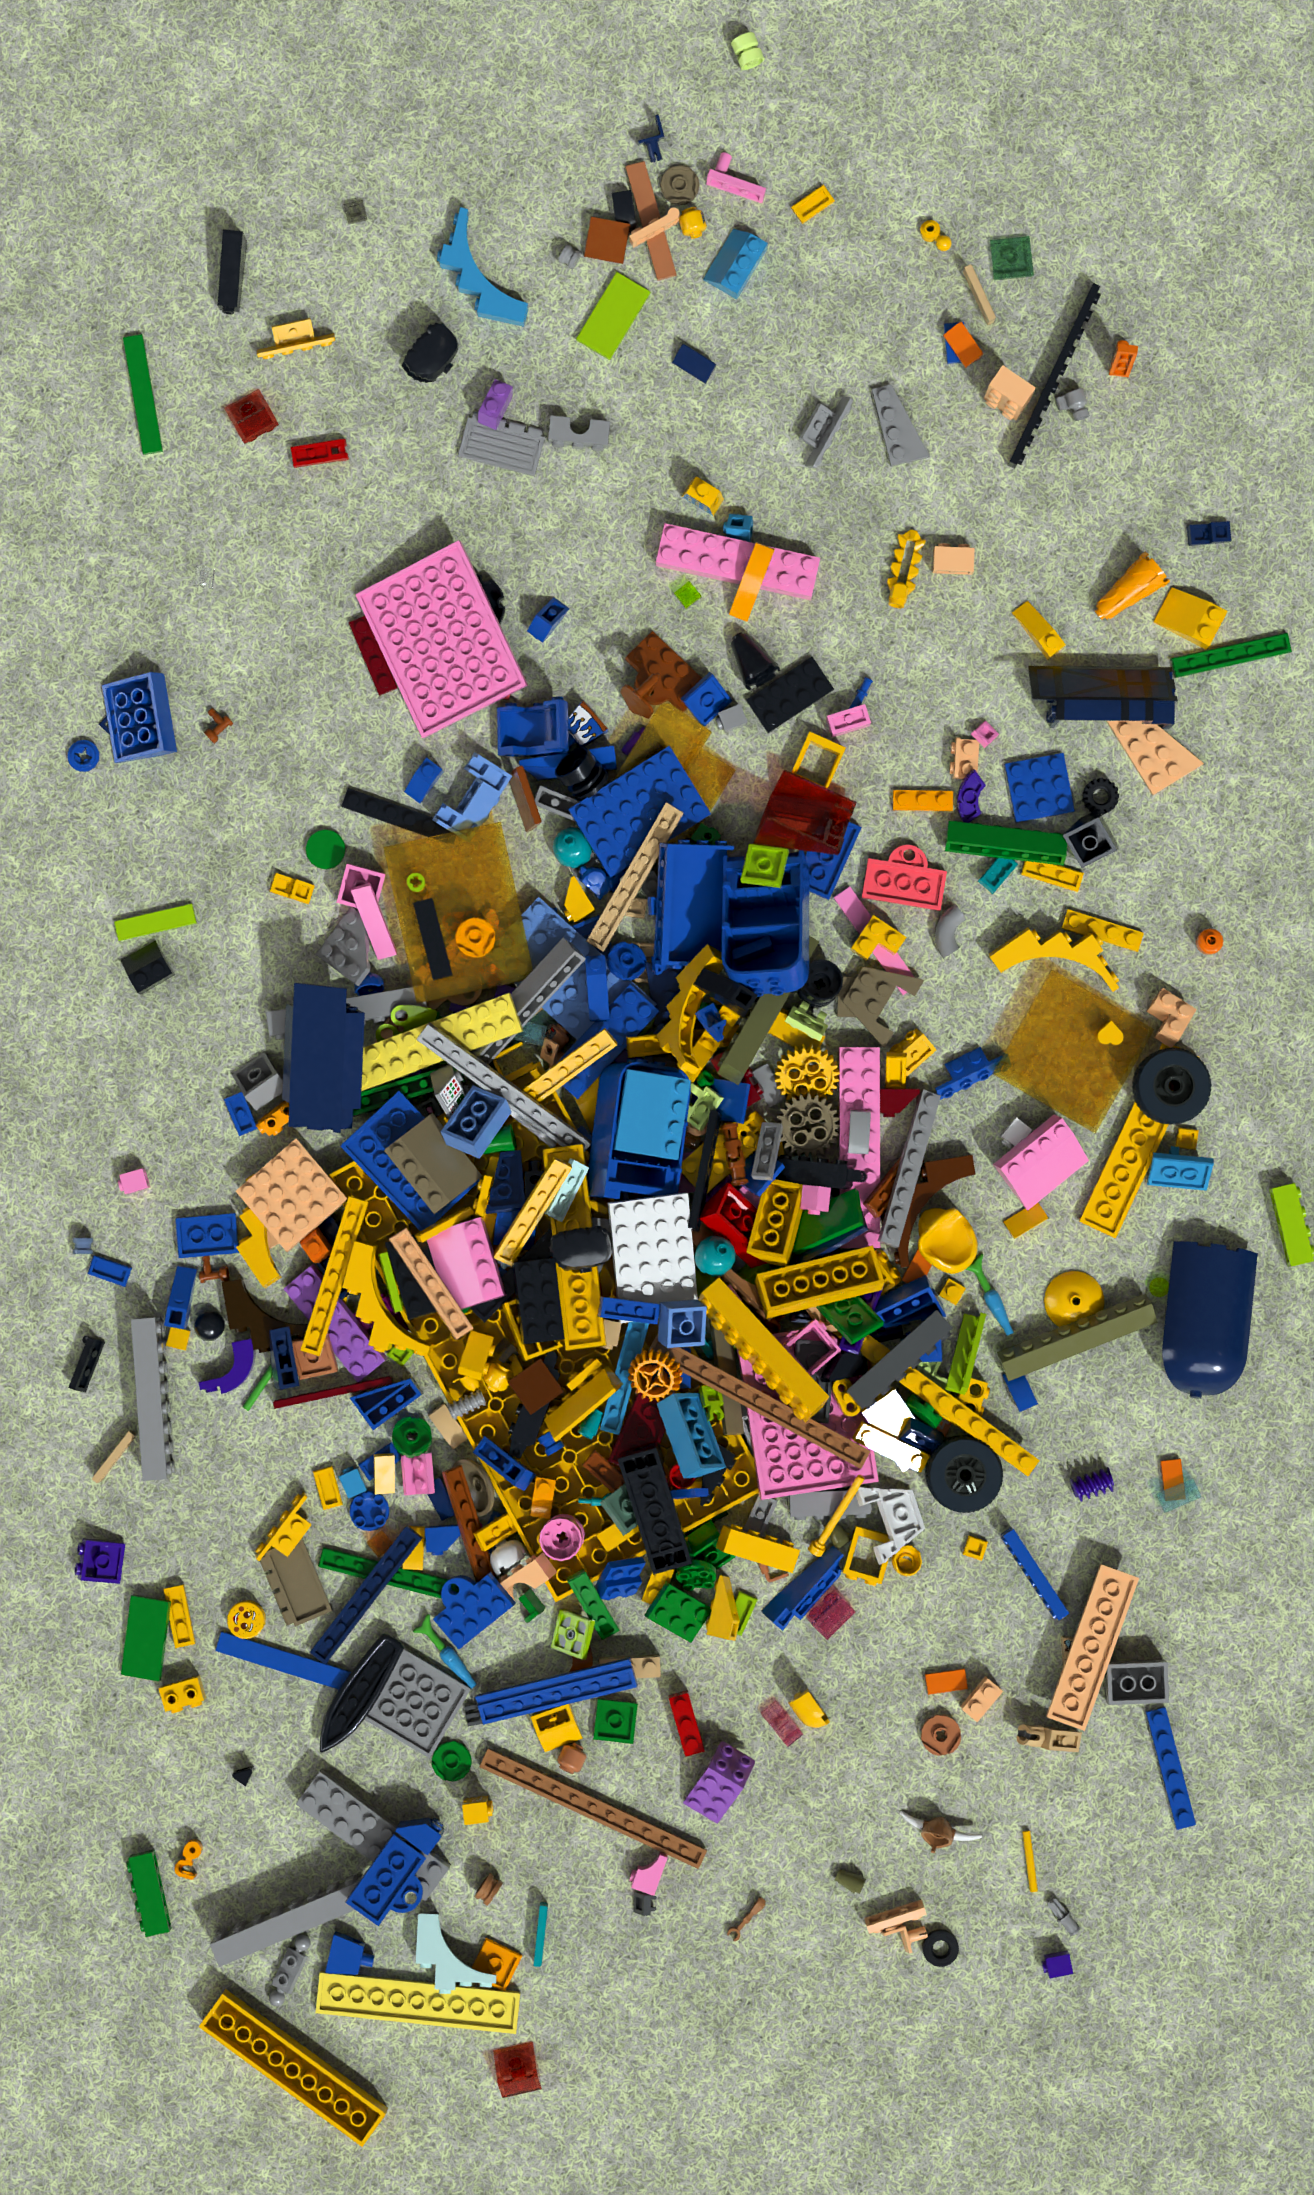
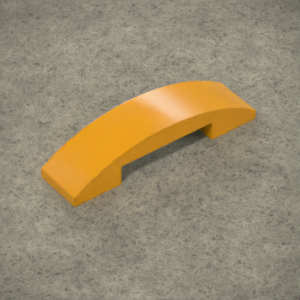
[729,542,775,622]

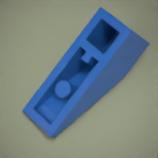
[585,955,610,1021]
[473,1436,536,1491]

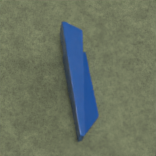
[519,746,617,781]
[761,1546,844,1631]

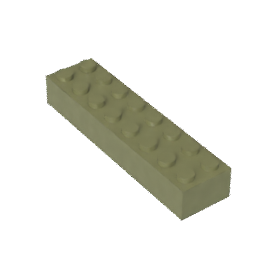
[717,936,819,1085]

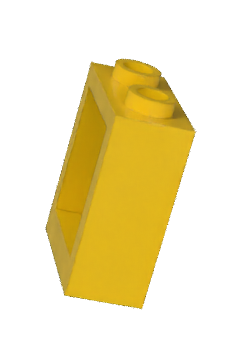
[789,731,846,795]
[842,1525,890,1586]

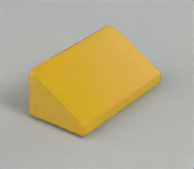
[1003,1203,1048,1239]

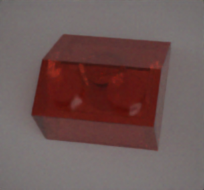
[224,389,279,444]
[493,2042,542,2098]

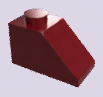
[880,1089,920,1117]

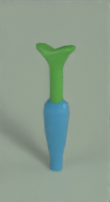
[965,1254,1014,1336]
[413,1614,477,1689]

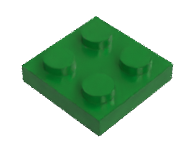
[593,1698,638,1744]

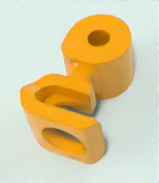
[174,1839,203,1880]

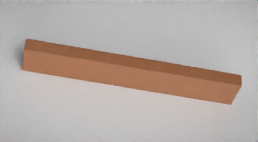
[625,161,677,281]

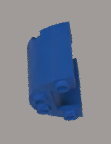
[497,696,569,757]

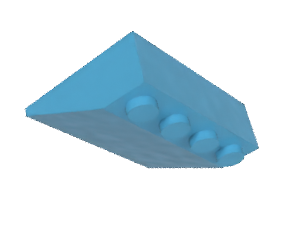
[613,1069,691,1160]

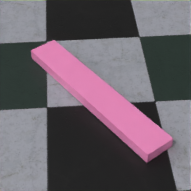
[834,887,915,995]

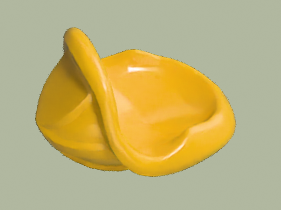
[918,1207,978,1274]

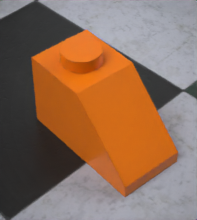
[300,1226,333,1263]

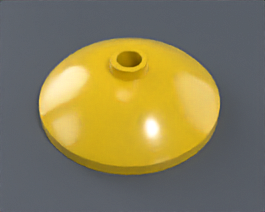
[1044,1271,1104,1327]

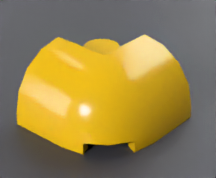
[788,1689,830,1728]

